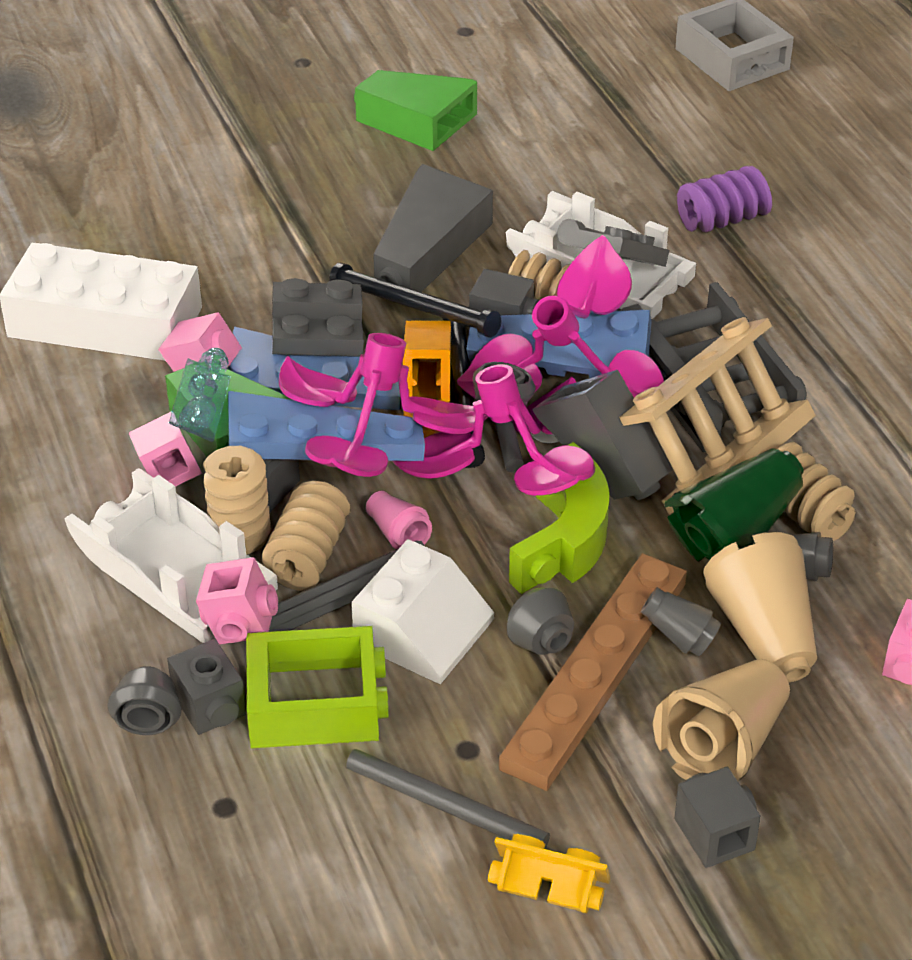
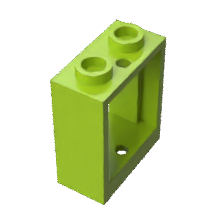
[246,626,389,748]

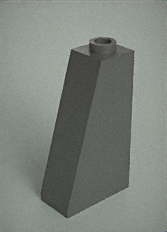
[374,164,493,292]

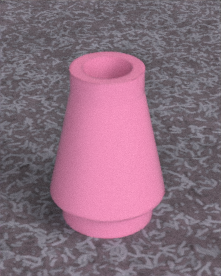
[366,491,432,549]

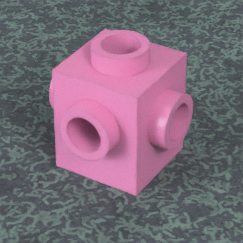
[196,557,278,645]

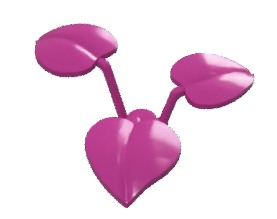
[457,235,664,399]
[279,333,489,477]
[393,364,595,496]

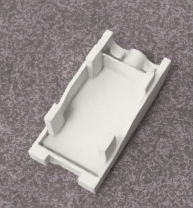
[505,191,696,319]
[64,468,278,643]

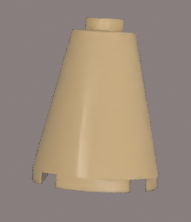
[703,532,817,682]
[653,659,790,781]

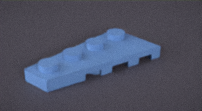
[466,310,652,378]
[227,327,401,410]
[228,391,425,461]

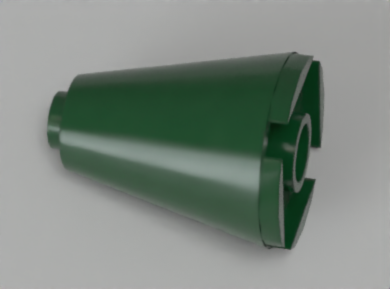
[665,448,804,562]

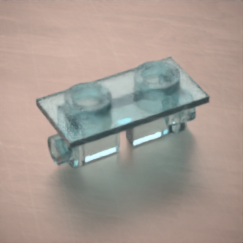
[168,348,231,442]

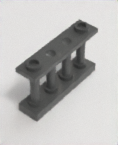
[622,282,807,452]

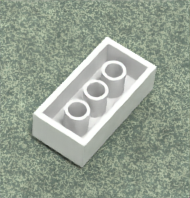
[0,243,202,361]

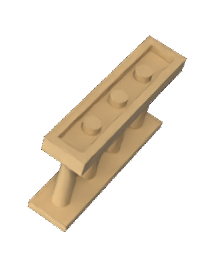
[619,317,816,515]

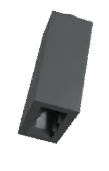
[532,370,673,500]

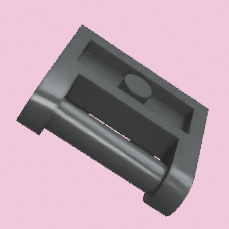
[557,219,670,267]

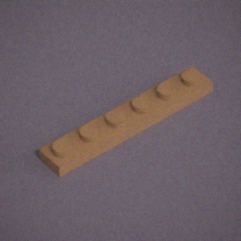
[499,553,687,791]

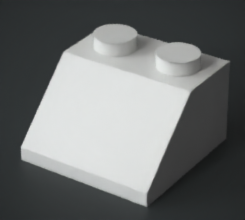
[352,539,494,685]

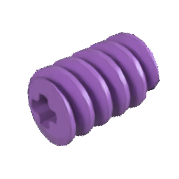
[677,166,772,233]

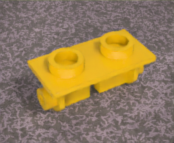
[488,834,610,914]

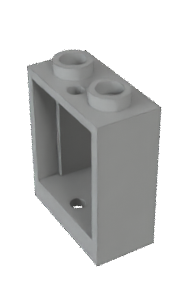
[675,0,794,91]

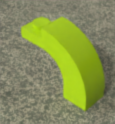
[509,442,609,594]

